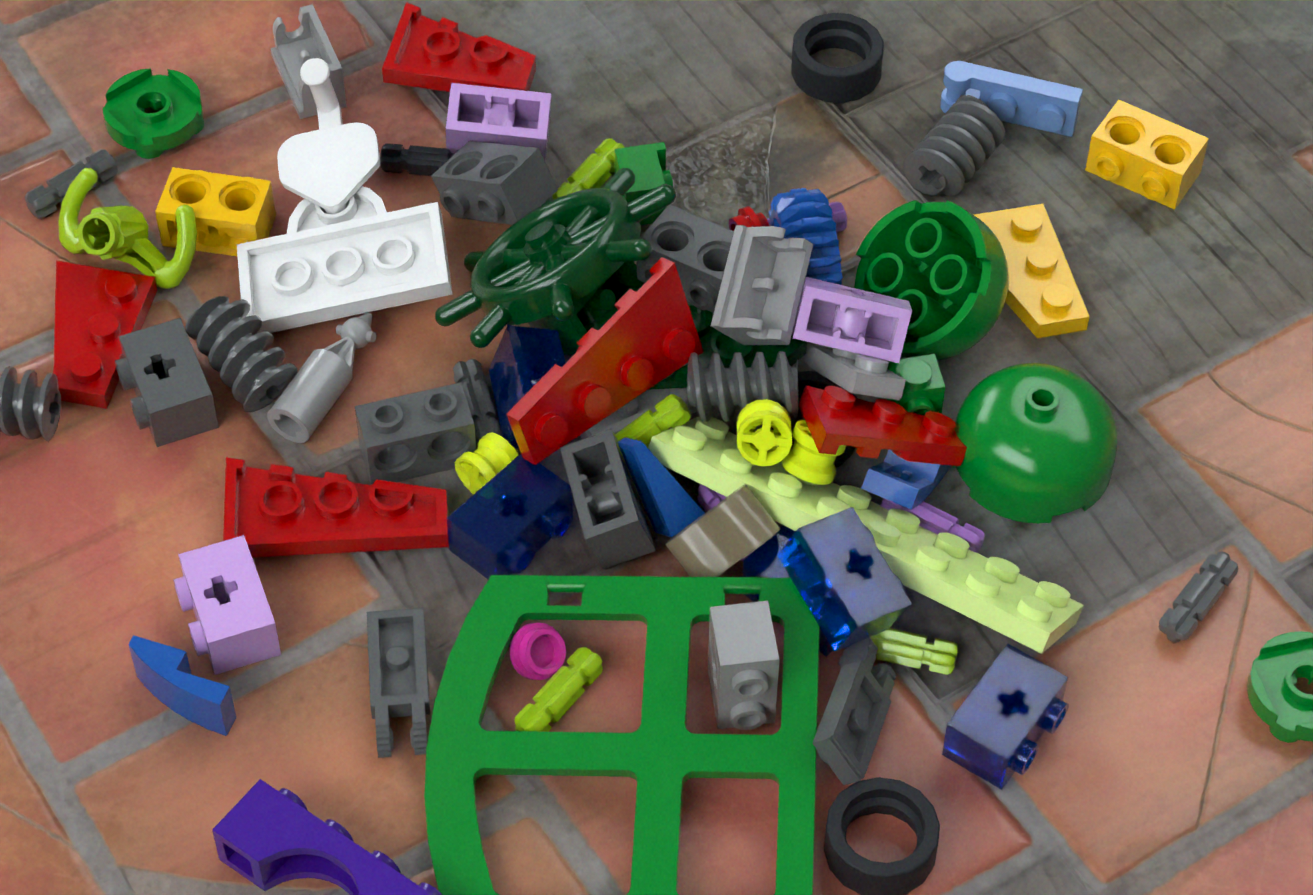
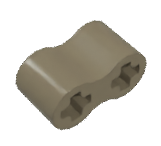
[665,484,780,577]

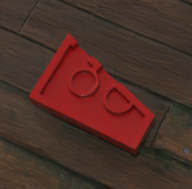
[382,2,536,92]
[53,260,158,409]
[798,386,967,466]

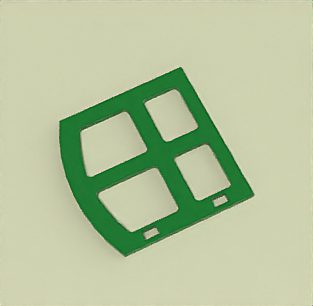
[424,575,821,895]

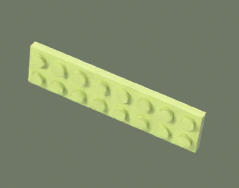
[648,416,1084,654]

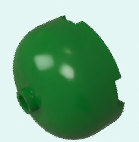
[854,200,1009,361]
[952,363,1118,524]

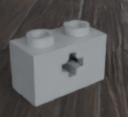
[708,601,780,730]

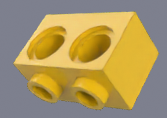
[1085,99,1209,210]
[155,167,276,256]

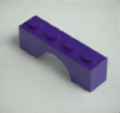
[212,779,442,895]

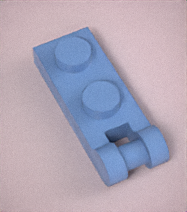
[940,61,1083,137]

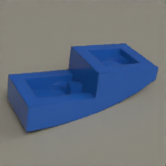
[861,450,951,510]
[128,635,236,736]

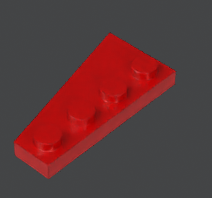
[506,257,703,465]
[223,457,449,558]

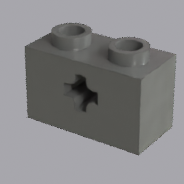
[115,318,219,447]
[560,429,656,569]

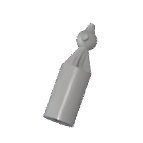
[267,312,377,443]

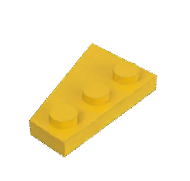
[974,204,1090,338]

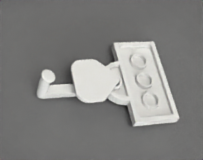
[237,58,453,333]

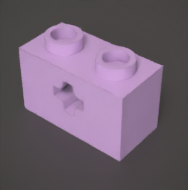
[446,83,551,161]
[792,277,912,363]
[173,535,281,675]

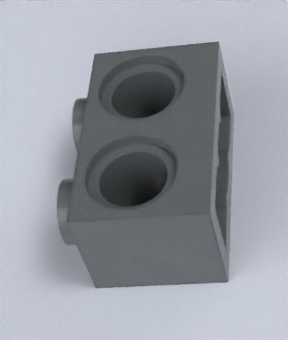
[431,141,558,225]
[637,204,734,313]
[354,382,476,485]

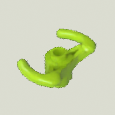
[58,168,197,289]

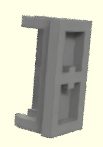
[271,4,347,119]
[711,225,813,345]

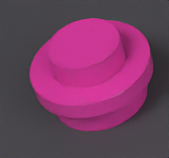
[510,623,566,680]

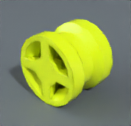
[736,399,792,466]
[781,420,846,485]
[455,432,524,502]

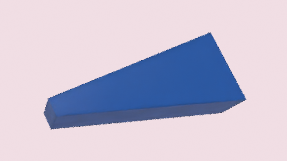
[617,437,705,537]

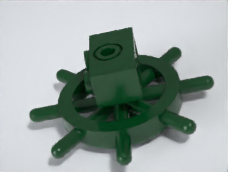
[435,168,676,355]

